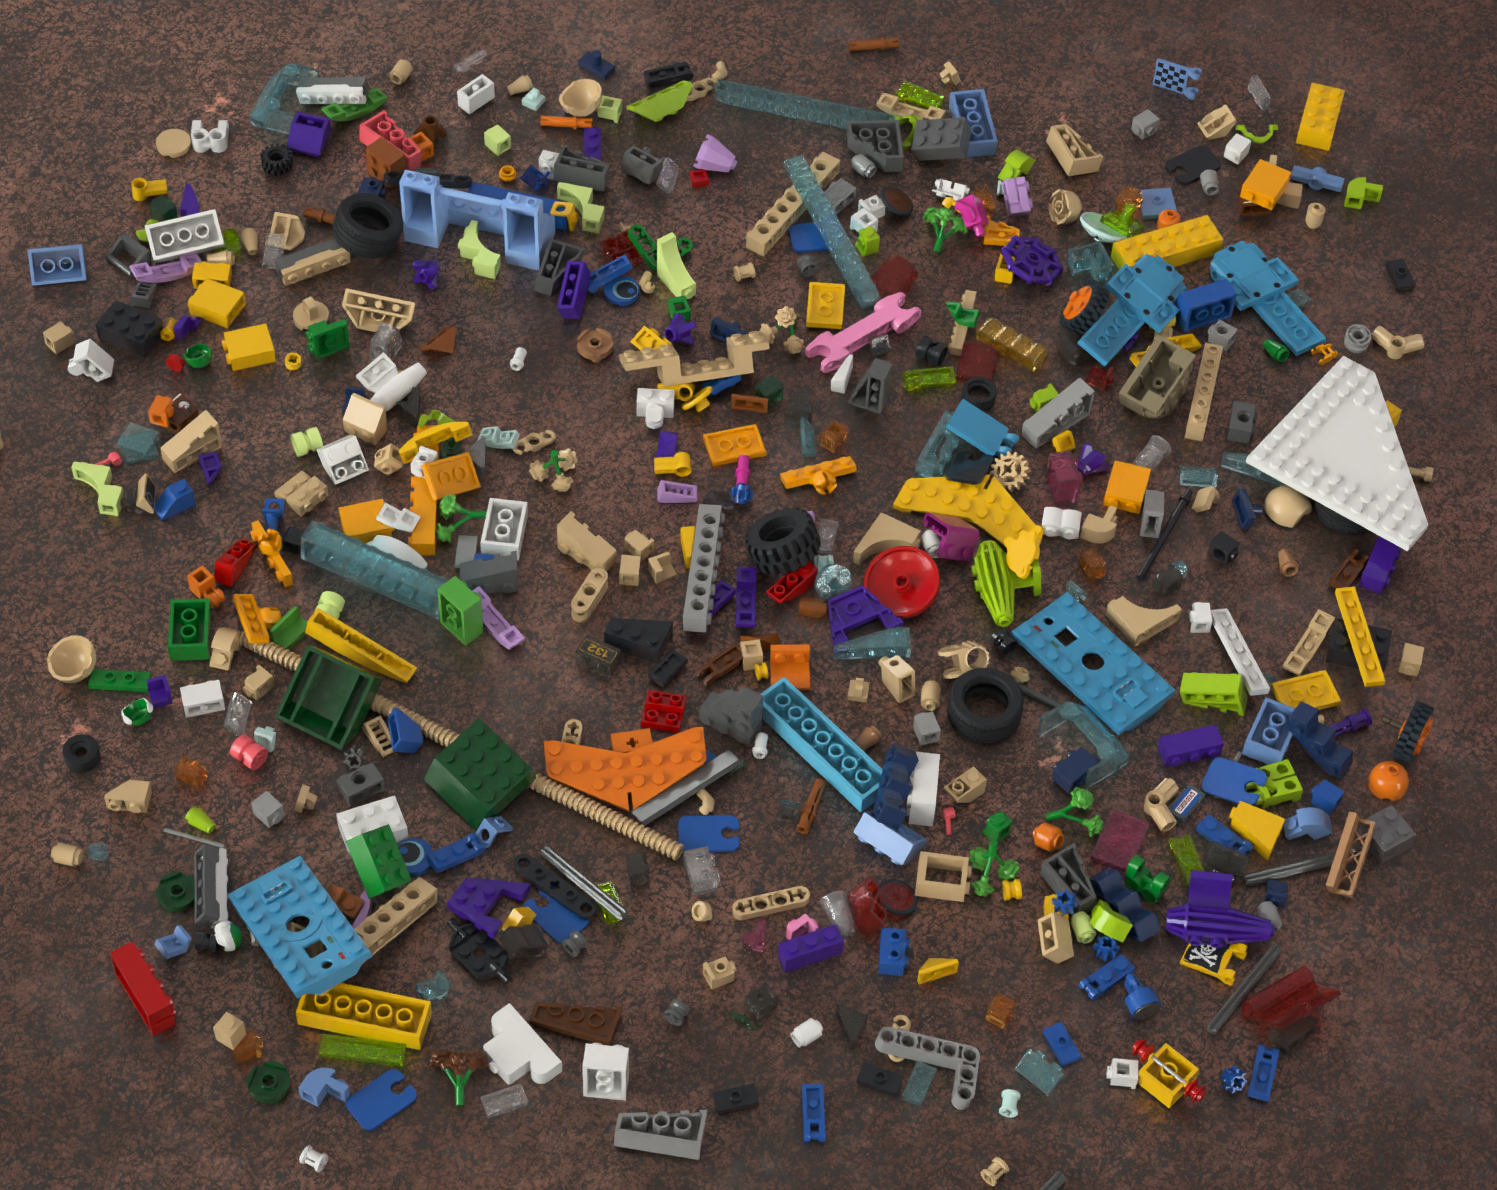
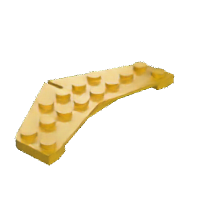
[893,475,1043,546]

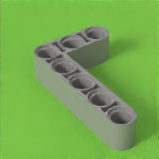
[875,1027,980,1110]

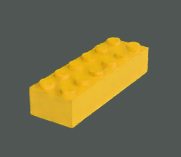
[1111,215,1224,270]
[296,983,432,1050]

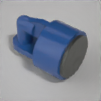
[1124,973,1161,1020]

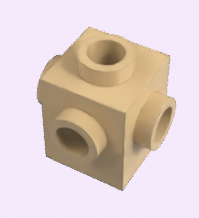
[374,443,403,476]

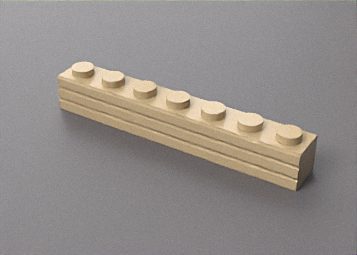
[948,290,977,357]

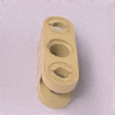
[571,568,608,623]

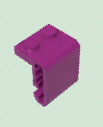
[924,512,979,562]

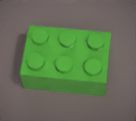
[437,576,483,646]

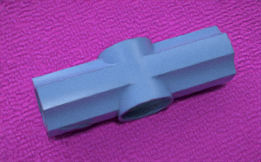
[1290,165,1345,192]

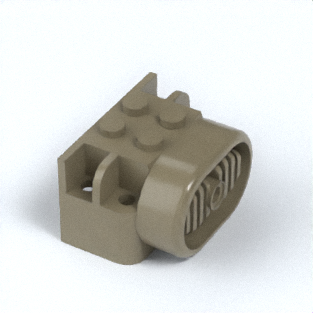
[1119,335,1196,418]

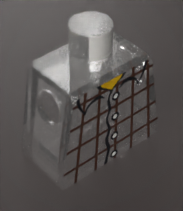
[370,323,403,363]

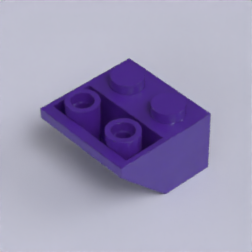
[287,112,331,157]

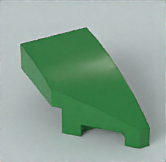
[946,301,980,328]

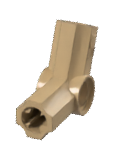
[1371,325,1424,359]
[1144,778,1179,832]

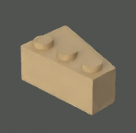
[1046,124,1104,176]
[160,410,222,473]
[557,511,617,572]

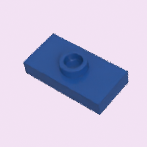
[1042,1022,1081,1067]

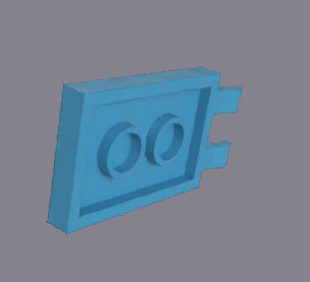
[945,399,1019,459]

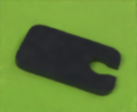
[1165,145,1222,185]
[945,451,994,485]

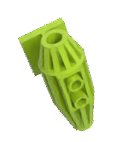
[971,540,1041,627]

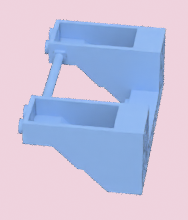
[399,170,555,271]

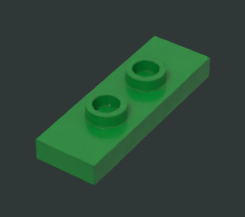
[89,669,151,692]

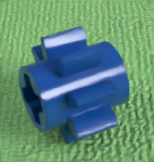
[730,483,754,505]
[1052,889,1078,917]
[1093,935,1120,962]
[1219,1065,1248,1094]

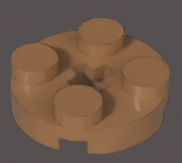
[577,328,613,362]

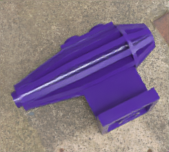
[1165,870,1275,948]

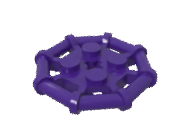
[1001,235,1064,285]

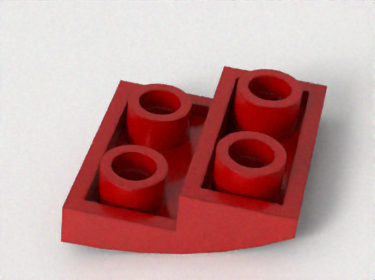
[640,690,687,733]

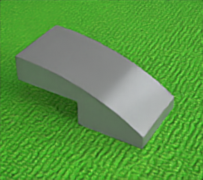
[455,535,478,568]

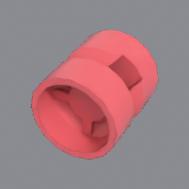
[230,734,268,771]

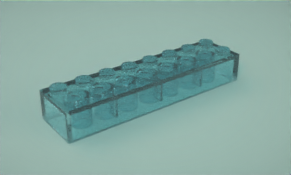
[301,520,449,620]

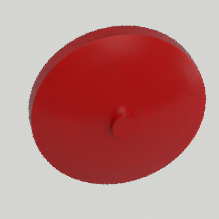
[864,546,940,619]

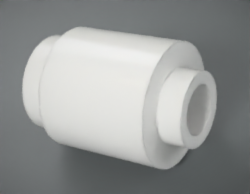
[921,529,941,558]
[791,1018,823,1048]

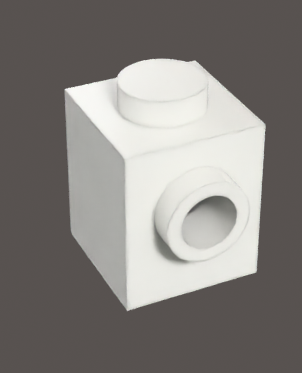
[1224,133,1251,164]

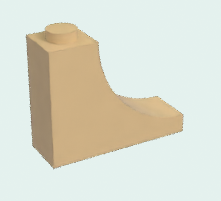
[853,513,922,566]
[1106,596,1182,646]

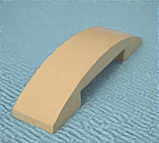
[876,93,946,123]
[1282,609,1335,676]

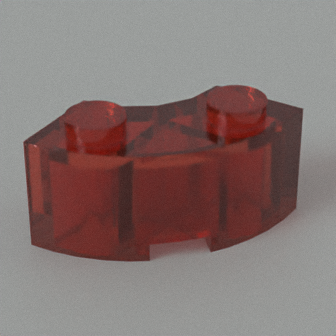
[847,875,887,937]

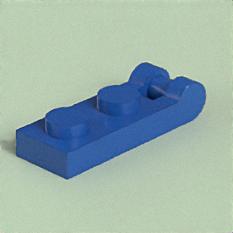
[587,254,633,293]
[1195,814,1253,862]
[426,833,486,873]
[1078,953,1136,1001]
[1247,1044,1280,1102]
[801,1084,826,1142]

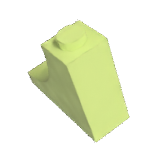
[657,232,696,299]

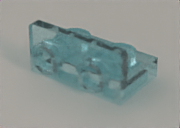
[1014,1049,1066,1095]

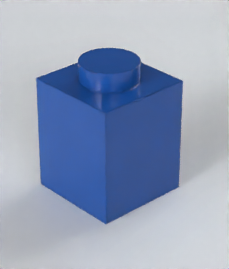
[1310,779,1345,815]

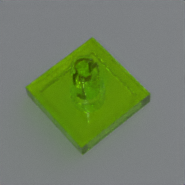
[1100,203,1146,238]

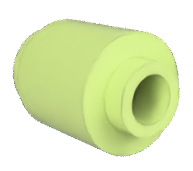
[1070,911,1097,943]

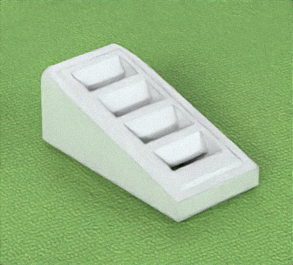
[831,354,854,394]

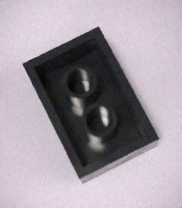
[96,300,164,358]
[1325,618,1392,672]

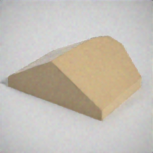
[1197,105,1237,140]
[268,212,305,251]

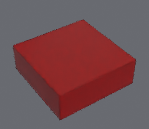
[689,169,710,188]

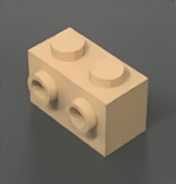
[1038,912,1074,964]

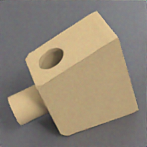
[878,656,915,703]

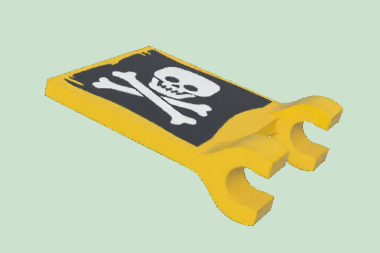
[1180,943,1248,986]

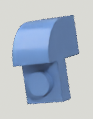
[1283,807,1332,840]
[298,1068,350,1107]

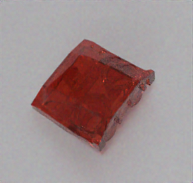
[597,230,644,265]
[867,254,918,296]
[955,341,999,381]

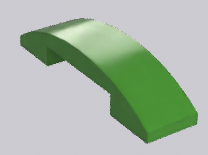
[321,88,388,121]

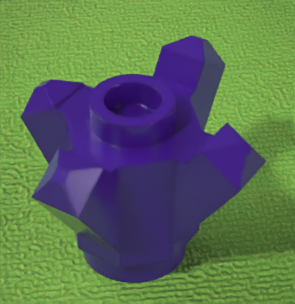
[412,260,440,290]
[665,313,697,346]
[1075,443,1109,477]

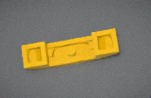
[399,422,473,464]

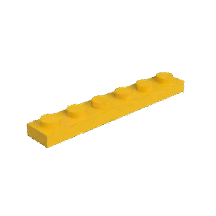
[1335,586,1385,687]

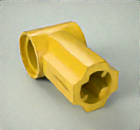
[131,178,168,201]
[657,382,695,401]
[654,452,691,477]

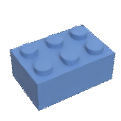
[1242,697,1295,765]

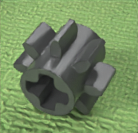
[343,745,369,770]

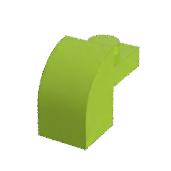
[998,149,1036,181]
[1344,177,1383,209]
[1089,900,1133,942]

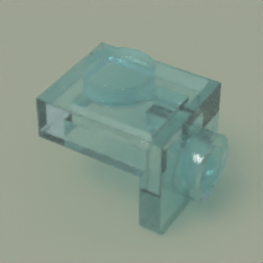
[414,970,452,1002]

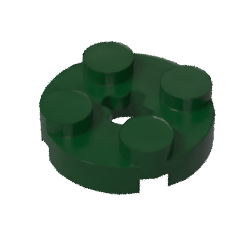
[156,872,195,913]
[247,1061,291,1104]

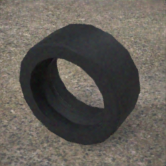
[961,377,997,411]

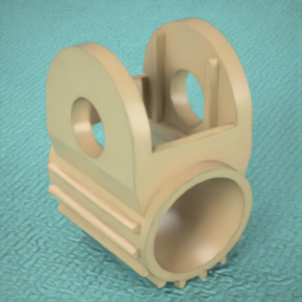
[938,640,991,679]

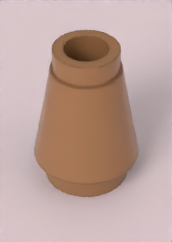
[1278,549,1299,577]
[854,725,882,751]

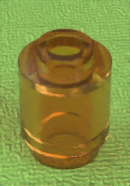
[799,597,827,618]

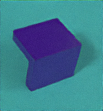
[146,675,173,708]

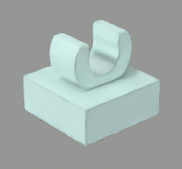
[522,87,545,111]
[814,555,835,576]
[254,726,276,753]

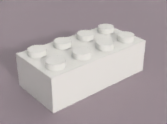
[145,209,225,264]

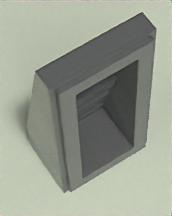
[131,281,159,308]

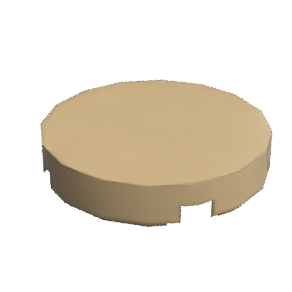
[156,129,191,158]

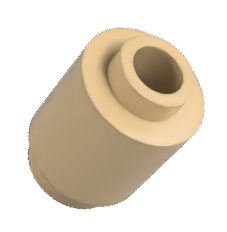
[390,59,413,85]
[1305,203,1325,229]
[921,680,941,711]
[51,842,84,867]

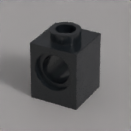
[1208,531,1239,565]

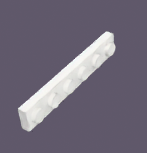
[1211,608,1270,696]

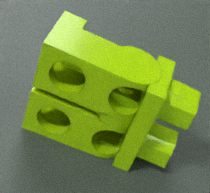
[1245,759,1303,809]

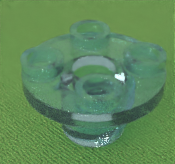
[815,564,852,600]

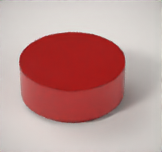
[165,354,185,372]

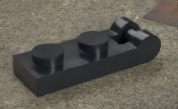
[644,62,694,88]

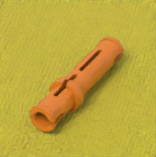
[540,115,593,129]

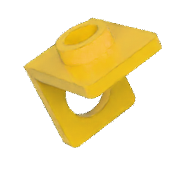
[550,201,578,232]

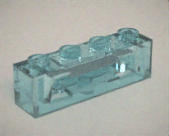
[915,410,960,478]

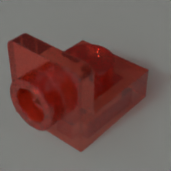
[1085,366,1115,390]

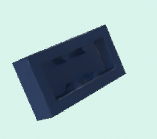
[578,50,615,80]
[709,317,746,343]
[1232,489,1262,530]

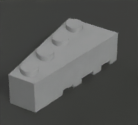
[1021,378,1095,448]
[614,1110,707,1160]

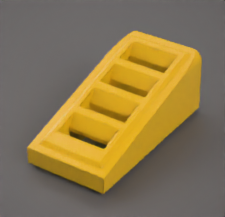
[994,254,1015,284]
[680,526,696,569]

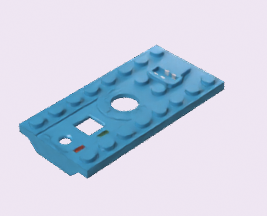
[1011,592,1176,735]
[227,856,372,998]

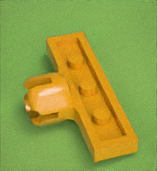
[780,456,857,495]
[250,520,293,588]
[233,594,282,644]

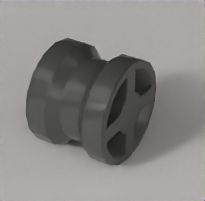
[797,254,818,277]
[562,930,588,957]
[664,999,690,1026]

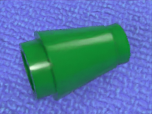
[1263,338,1289,362]

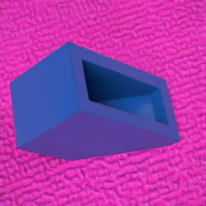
[154,479,196,521]
[387,708,423,754]

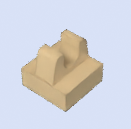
[940,61,961,85]
[847,677,870,703]
[294,784,318,813]

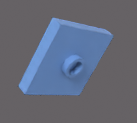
[1136,188,1177,220]

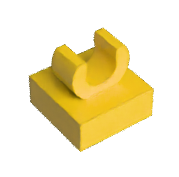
[1051,430,1076,456]

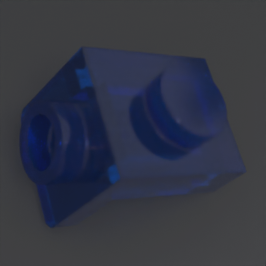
[520,164,551,191]

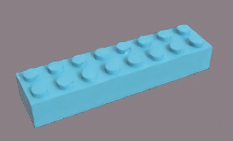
[761,677,883,812]

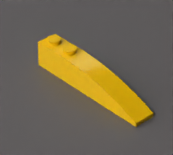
[305,608,417,683]

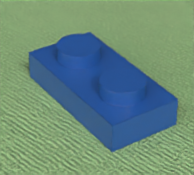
[701,375,742,395]

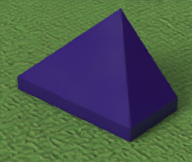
[656,430,679,458]

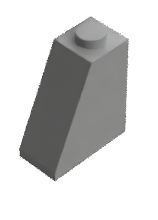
[1140,489,1164,538]

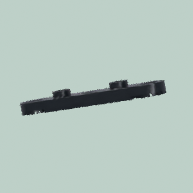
[384,171,472,189]
[514,854,597,921]

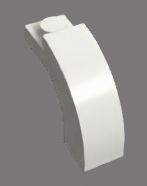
[359,535,428,579]

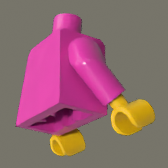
[942,194,989,238]

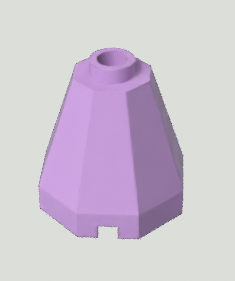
[693,134,737,172]

